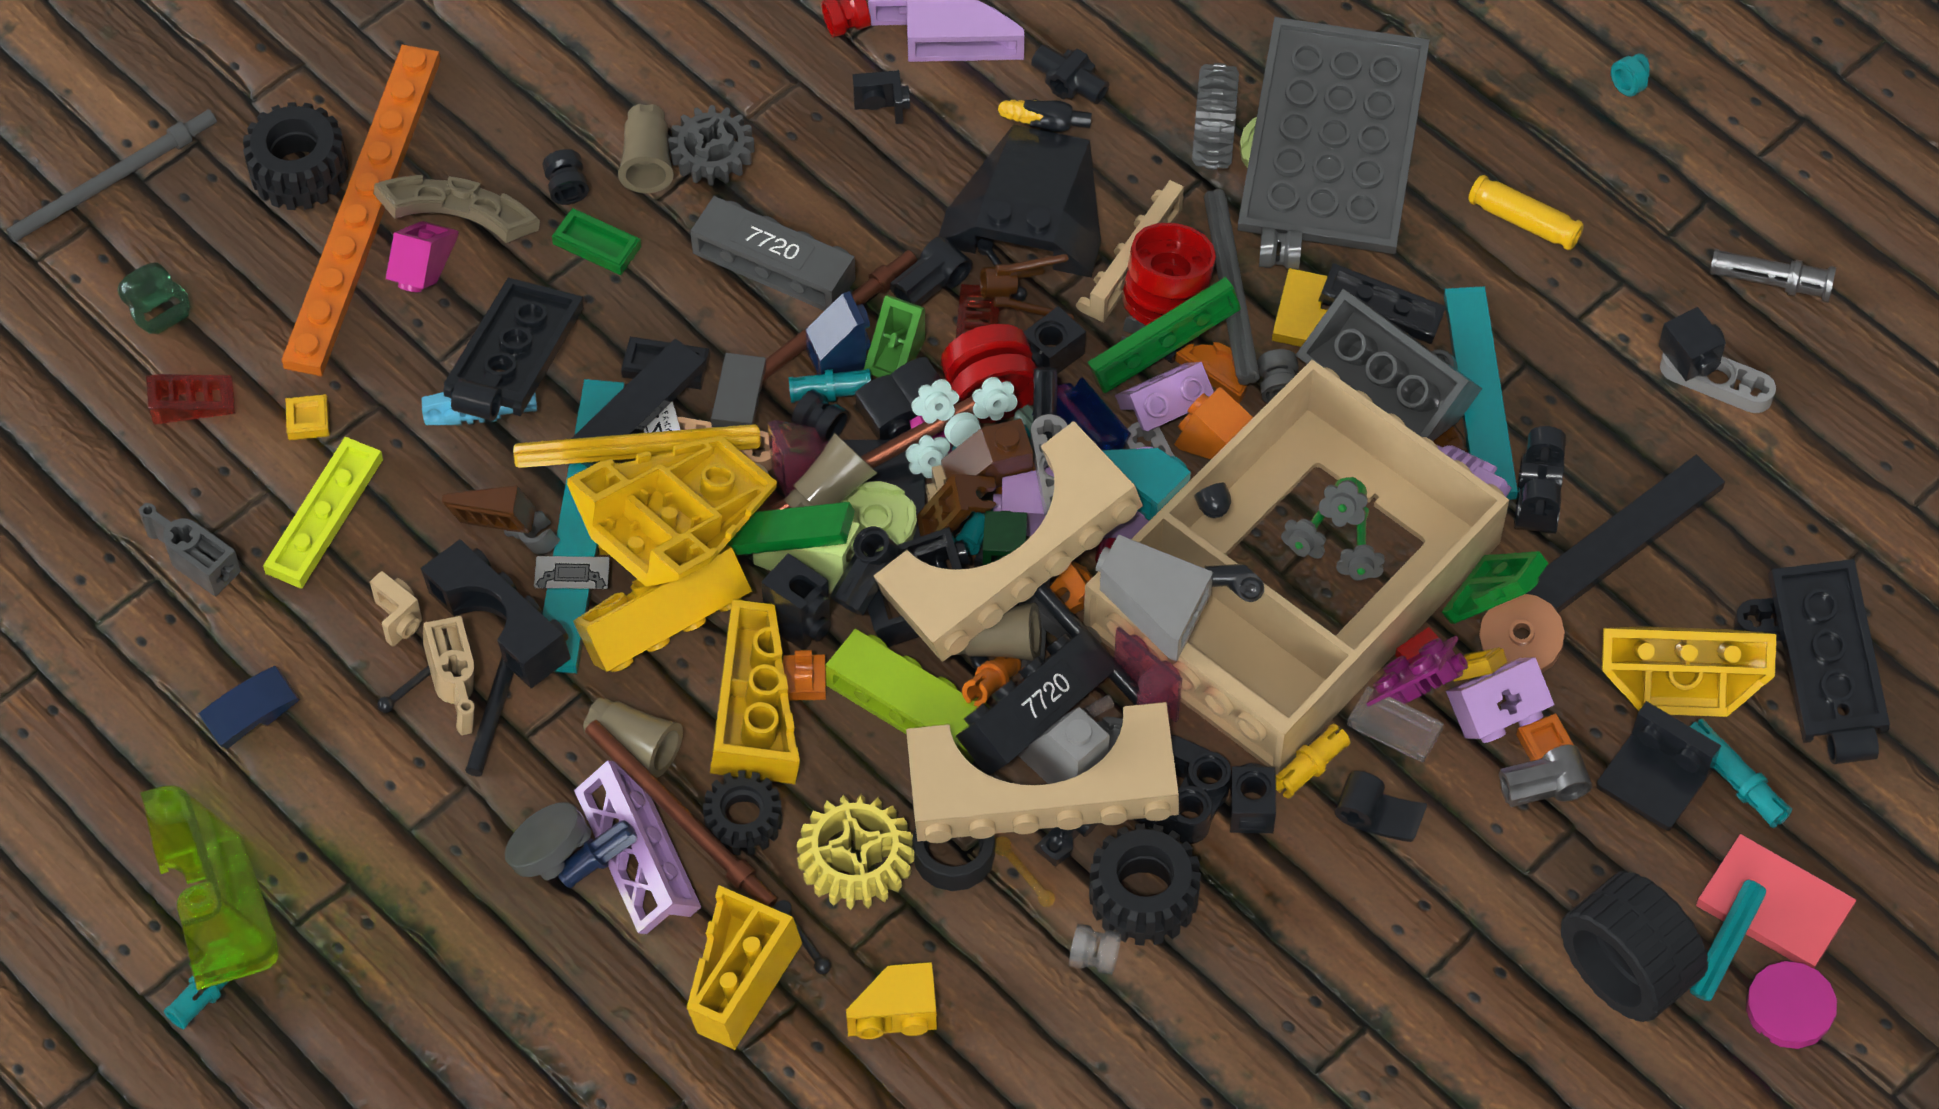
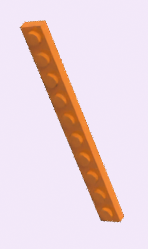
[282,44,441,376]

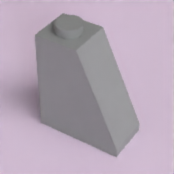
[1096,534,1213,662]
[1018,707,1110,784]

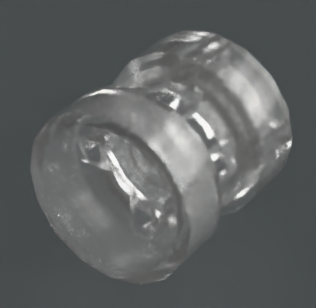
[1069,923,1122,976]

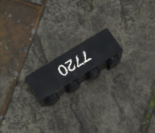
[956,630,1116,776]

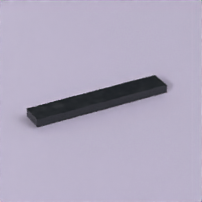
[1526,454,1725,613]

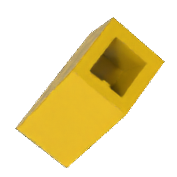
[846,962,937,1039]

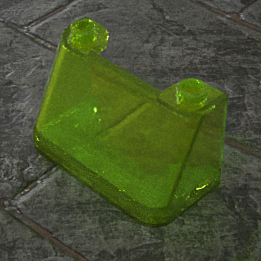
[140,785,279,990]

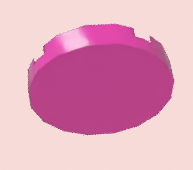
[1746,961,1837,1049]

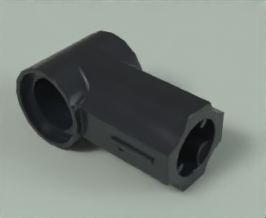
[890,236,973,306]
[830,526,903,615]

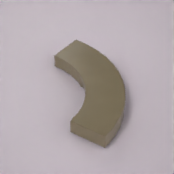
[373,175,540,243]

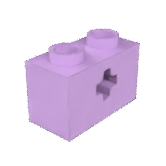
[1446,657,1555,743]

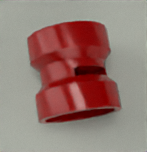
[821,0,871,38]

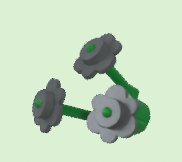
[1281,477,1385,580]

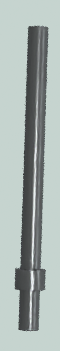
[6,109,217,243]

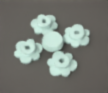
[906,377,1017,478]

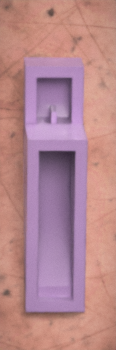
[868,0,1025,62]

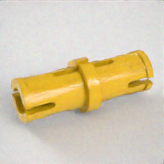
[1275,724,1351,799]

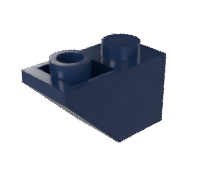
[805,291,871,375]

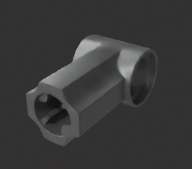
[1499,745,1592,807]

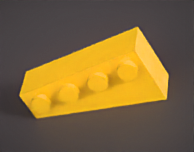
[710,599,800,784]

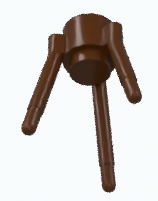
[980,254,1074,320]

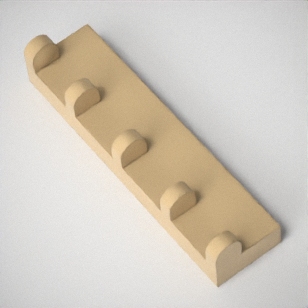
[1076,180,1184,323]

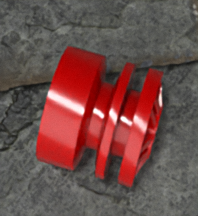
[1122,223,1216,325]

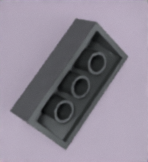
[1296,289,1483,441]

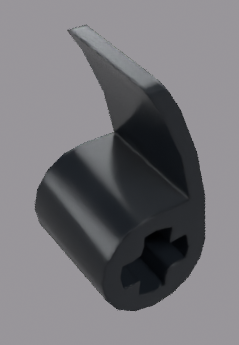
[1335,771,1427,842]

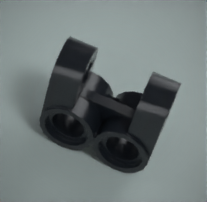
[1514,426,1566,534]
[1134,735,1231,844]

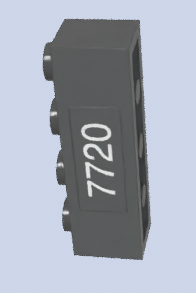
[690,196,856,311]

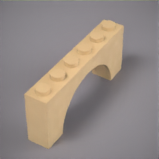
[874,421,1143,662]
[906,702,1179,843]

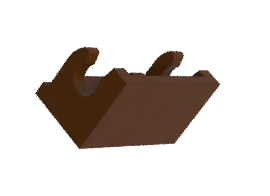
[916,473,996,537]

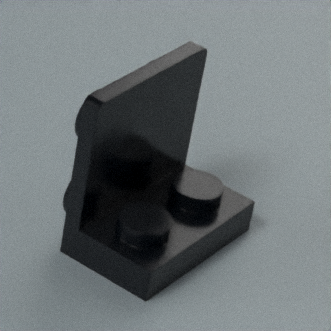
[1596,701,1721,831]

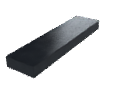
[571,339,706,468]

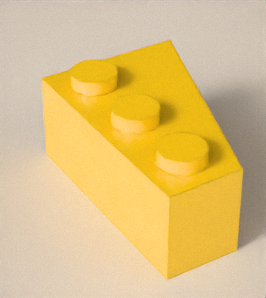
[687,885,802,1050]

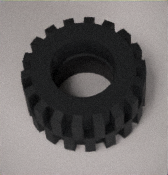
[243,102,348,210]
[1089,823,1201,946]

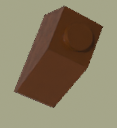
[941,419,1033,488]

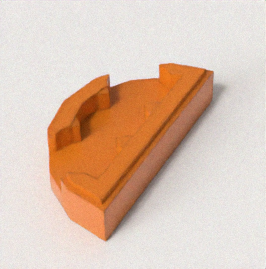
[1175,342,1247,404]

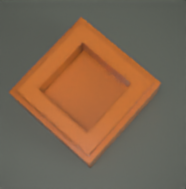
[1516,713,1574,761]

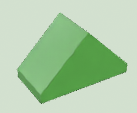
[863,295,925,378]

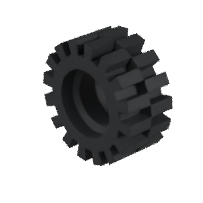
[703,770,782,856]

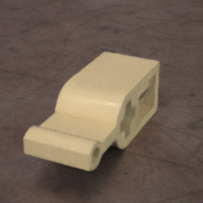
[423,616,475,735]

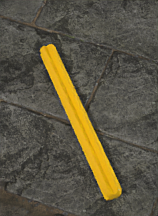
[513,424,761,468]

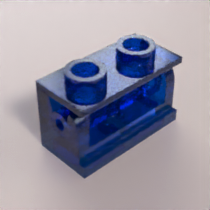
[1032,377,1131,450]

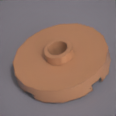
[1479,594,1565,673]

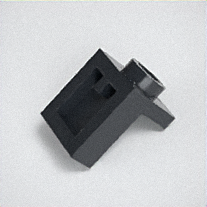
[852,70,910,124]

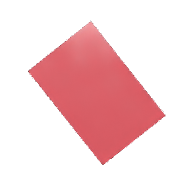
[1696,834,1856,969]

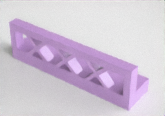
[574,760,701,934]

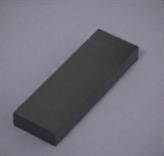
[1318,263,1446,344]

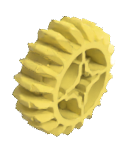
[797,794,915,910]

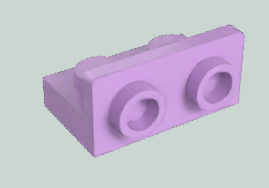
[1115,362,1214,431]

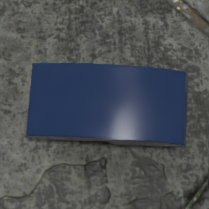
[198,666,300,749]

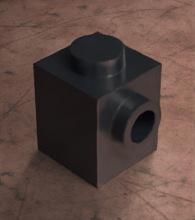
[1658,307,1726,381]

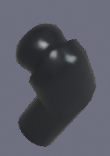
[1204,564,1264,602]

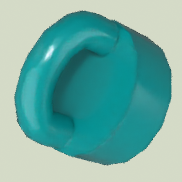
[1611,53,1650,97]

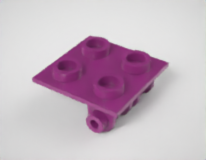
[1366,635,1468,707]

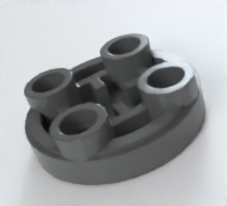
[505,802,592,880]

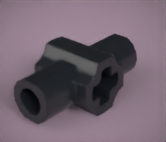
[1031,44,1110,104]

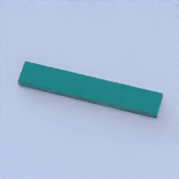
[1444,286,1518,500]

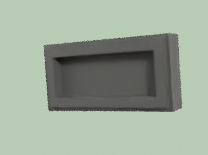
[711,353,766,427]

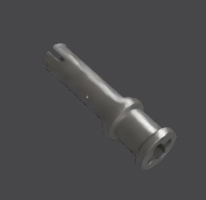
[1710,249,1836,303]

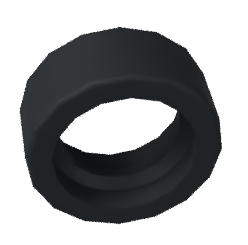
[912,827,995,891]

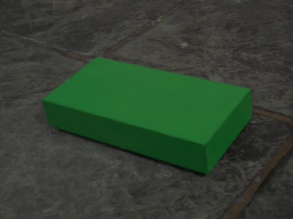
[552,208,642,275]

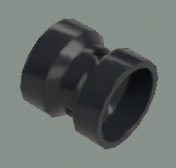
[542,149,589,205]
[791,389,849,445]

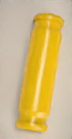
[1468,175,1584,250]

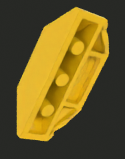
[1602,627,1777,717]

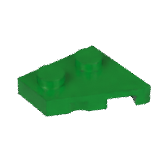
[1442,551,1549,624]

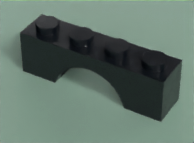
[420,539,571,689]

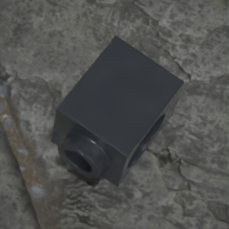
[1024,306,1086,374]
[1230,763,1276,834]

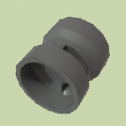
[1259,227,1302,270]
[1257,349,1299,403]

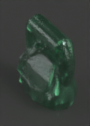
[117,262,191,335]

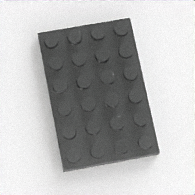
[1237,17,1430,254]

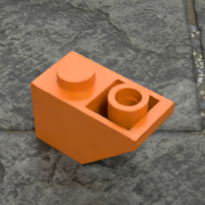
[1174,387,1253,459]

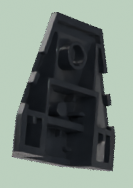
[939,125,1101,278]

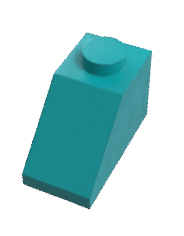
[1102,448,1191,521]

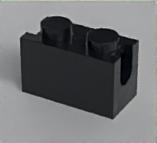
[761,553,831,650]

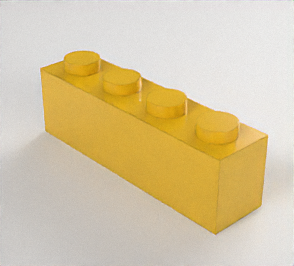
[573,545,752,672]

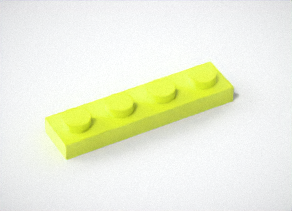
[263,437,383,589]

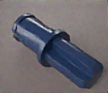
[558,820,637,888]

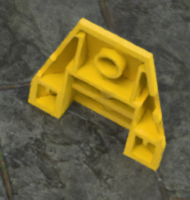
[567,436,777,587]

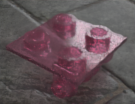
[1114,626,1182,722]

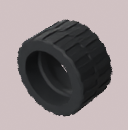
[1561,871,1708,1022]

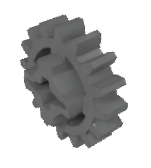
[668,105,755,185]

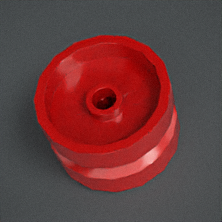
[941,324,1037,423]

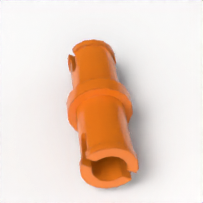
[962,657,1021,706]

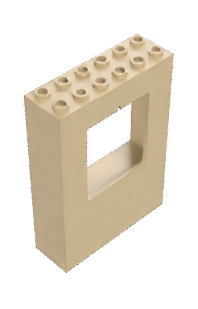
[1083,360,1509,774]

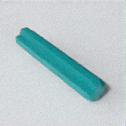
[1690,880,1766,1002]

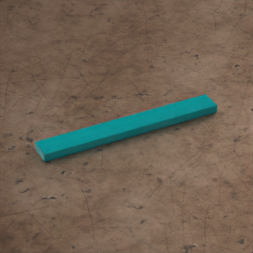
[543,379,625,674]

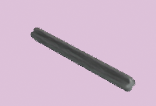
[1204,188,1260,385]

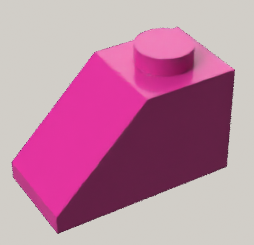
[386,221,459,292]

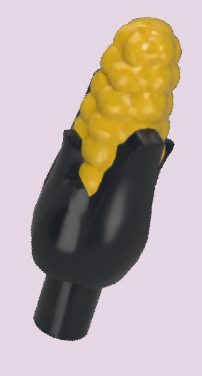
[998,98,1092,132]

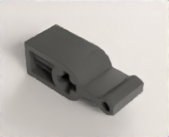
[138,503,241,597]

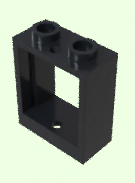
[868,527,971,648]

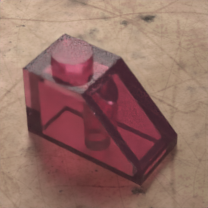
[768,420,829,497]

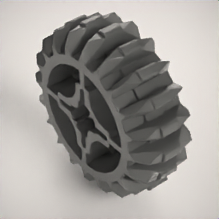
[1192,63,1239,170]

